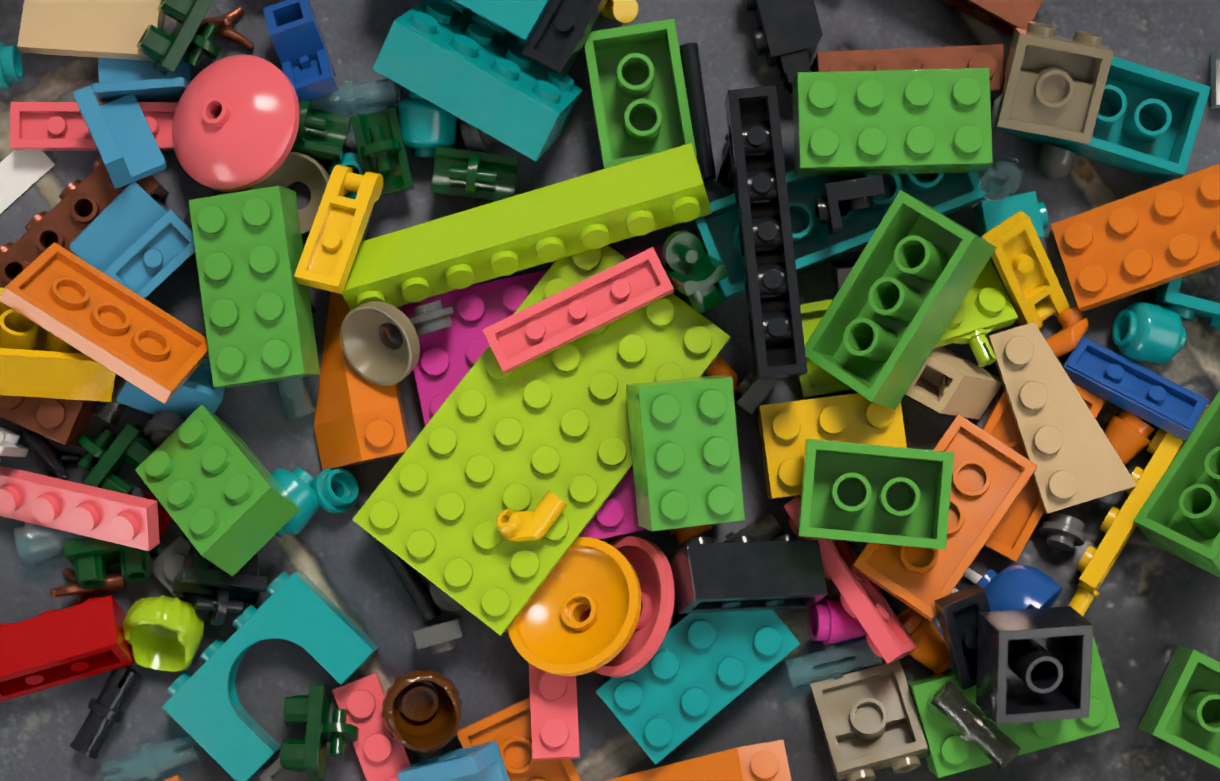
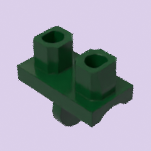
[136,0,221,75]
[290,99,351,165]
[351,107,415,197]
[431,146,520,201]
[660,230,729,313]
[78,423,156,495]
[63,536,159,590]
[280,685,359,781]

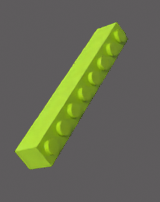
[342,143,712,310]

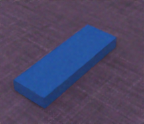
[1063,336,1209,441]

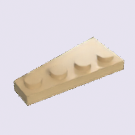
[987,322,1137,514]

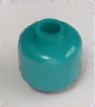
[397,91,457,157]
[1112,301,1186,366]
[270,467,320,538]

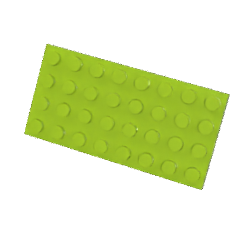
[352,245,731,636]

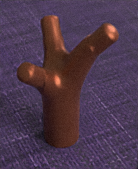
[196,6,254,51]
[50,567,126,606]

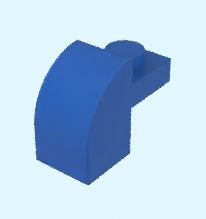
[263,0,338,103]

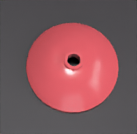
[172,55,300,192]
[580,536,675,677]

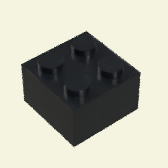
[976,606,1093,725]

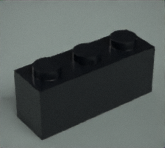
[670,535,828,614]

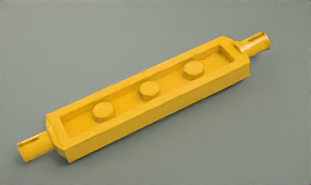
[1068,404,1209,616]

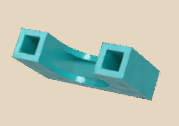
[162,571,379,781]

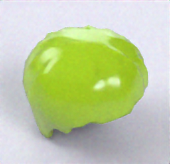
[123,595,204,672]

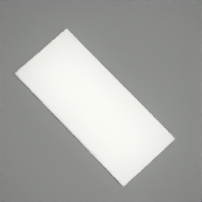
[0,150,55,214]

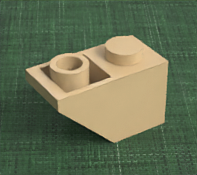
[905,346,1002,420]

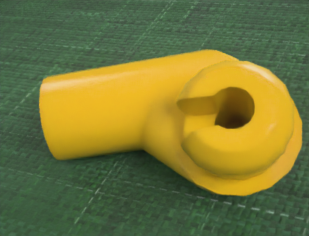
[496,491,567,542]

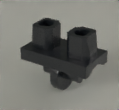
[173,546,268,626]

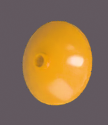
[507,537,642,676]

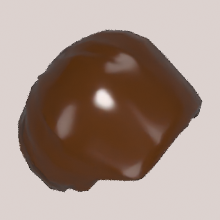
[382,669,462,752]

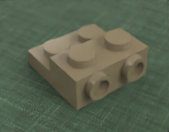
[995,21,1114,144]
[810,660,928,781]

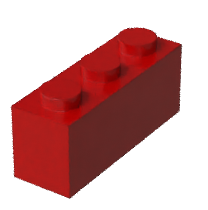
[0,595,133,702]

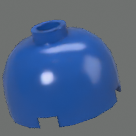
[977,564,1063,612]

